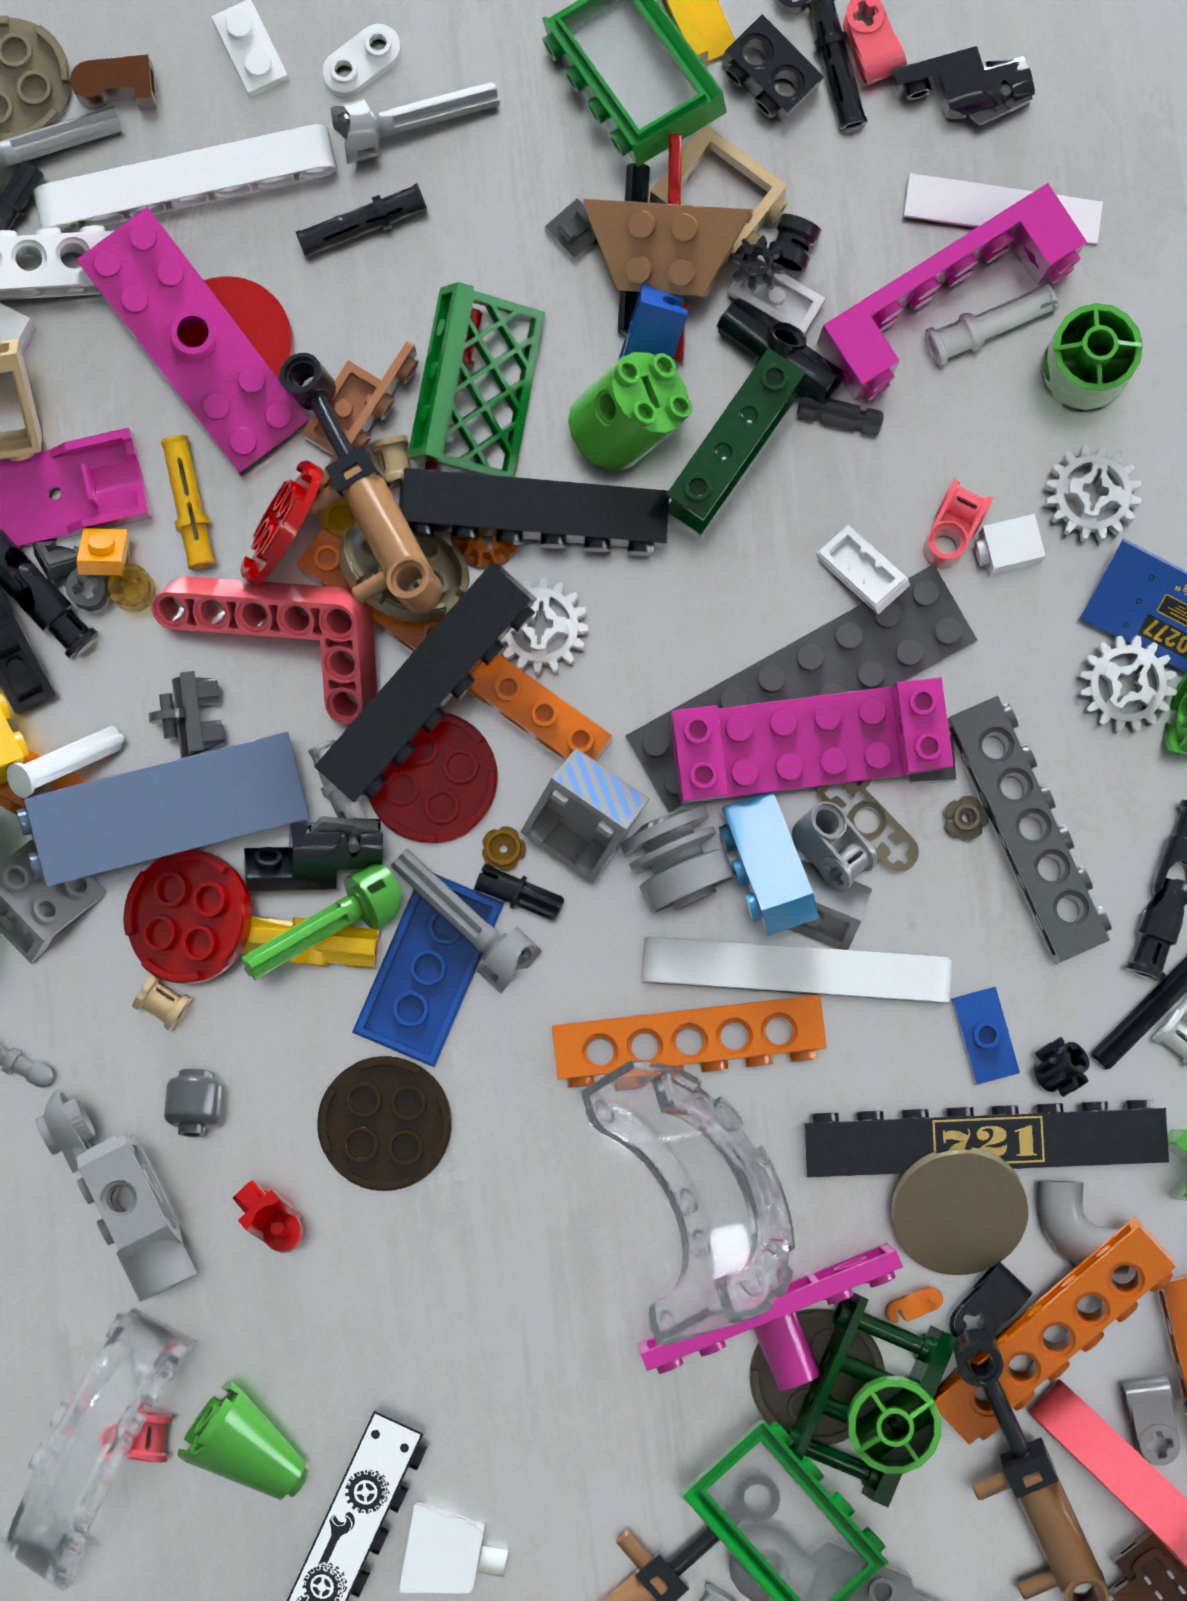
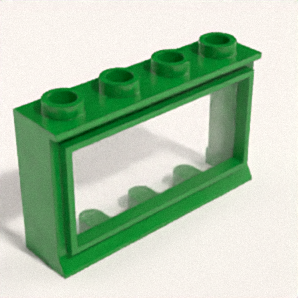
[542,0,727,167]
[678,1420,889,1601]

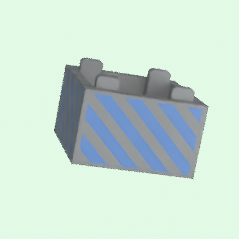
[520,748,650,883]

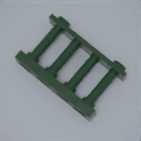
[666,348,805,538]
[786,1292,958,1508]

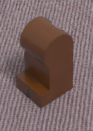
[70,54,157,110]

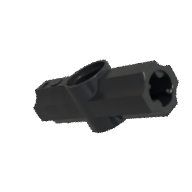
[716,298,845,405]

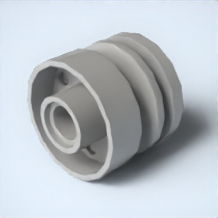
[620,806,736,914]

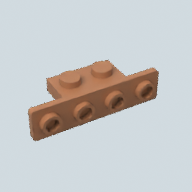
[301,341,419,493]

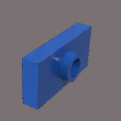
[951,986,1020,1085]

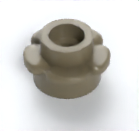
[945,796,989,840]

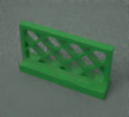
[407,282,546,477]

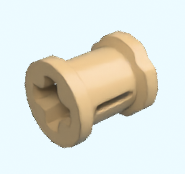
[370,435,411,489]
[132,975,192,1031]

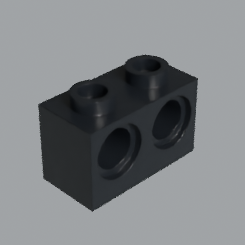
[721,14,824,122]

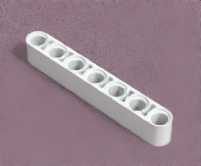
[33,124,337,233]
[642,937,953,1003]

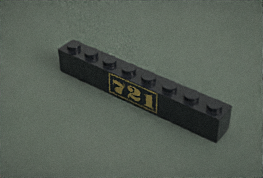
[802,1099,1169,1177]

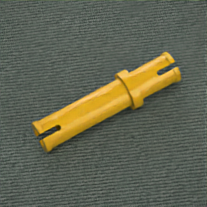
[161,435,215,570]

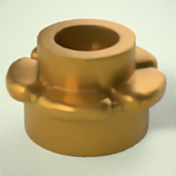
[482,826,525,870]

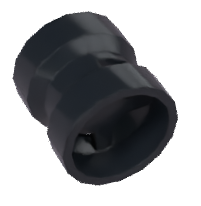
[768,213,822,273]

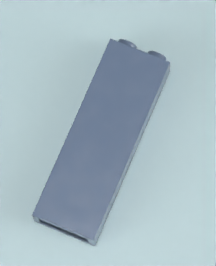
[16,732,310,887]

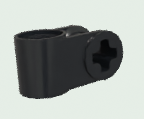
[949,1261,1033,1337]

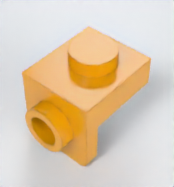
[77,528,131,576]

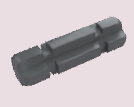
[797,393,884,436]

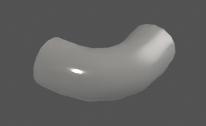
[1038,1180,1129,1275]

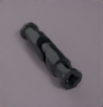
[0,529,98,658]
[1125,799,1187,981]

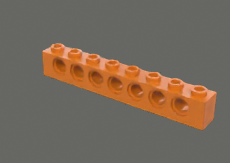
[297,528,612,762]

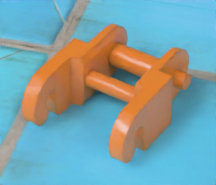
[884,1286,943,1323]

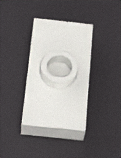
[816,525,910,614]

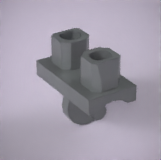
[148,671,224,758]

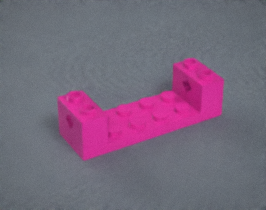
[817,183,1087,401]
[669,677,954,804]

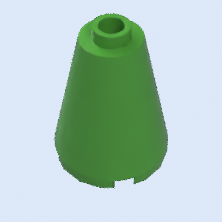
[177,1381,308,1500]

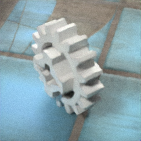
[1044,445,1142,542]
[501,577,589,675]
[1079,636,1177,731]

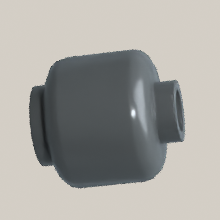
[164,1069,224,1137]

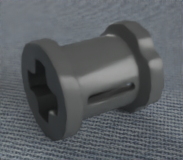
[65,569,111,613]

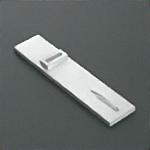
[903,173,1103,246]

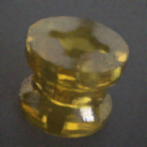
[107,564,156,613]

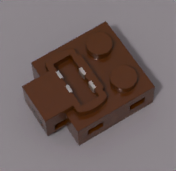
[1108,1529,1187,1601]

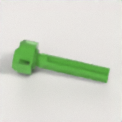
[241,864,402,981]

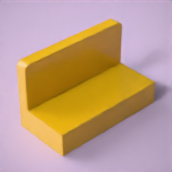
[660,0,735,65]

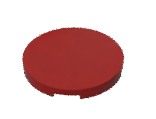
[178,276,293,380]
[240,460,323,585]
[369,713,498,845]
[123,849,252,984]

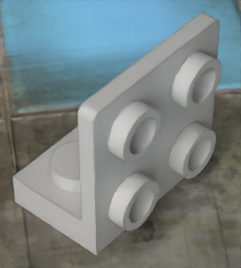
[0,839,105,964]

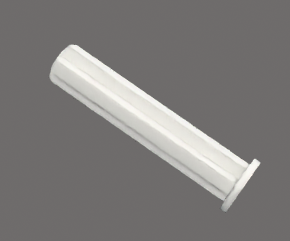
[7,726,125,798]

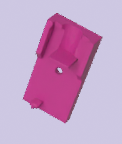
[0,427,152,549]

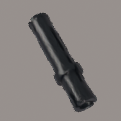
[807,0,868,130]
[295,183,428,258]

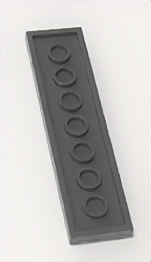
[625,564,978,813]

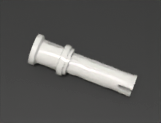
[925,284,1059,366]

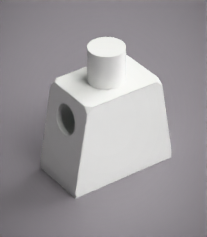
[398,1501,508,1594]

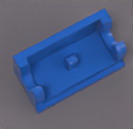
[618,283,688,361]

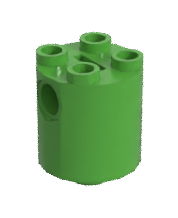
[1042,303,1143,410]
[568,352,692,471]
[847,1376,941,1474]

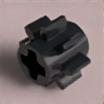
[730,235,785,293]
[1034,1037,1090,1097]

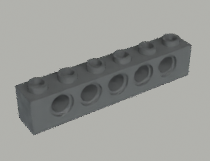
[947,695,1112,964]

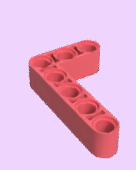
[151,576,377,724]
[1028,1379,1187,1570]

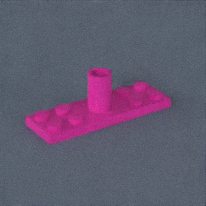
[76,207,309,474]
[638,1243,903,1391]

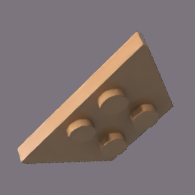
[583,199,753,297]

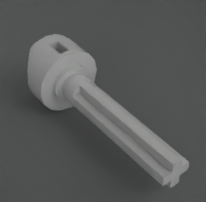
[330,82,500,164]
[0,106,121,186]
[390,849,542,994]

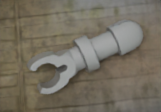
[0,1044,53,1088]

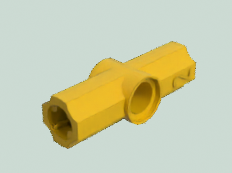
[241,915,379,968]

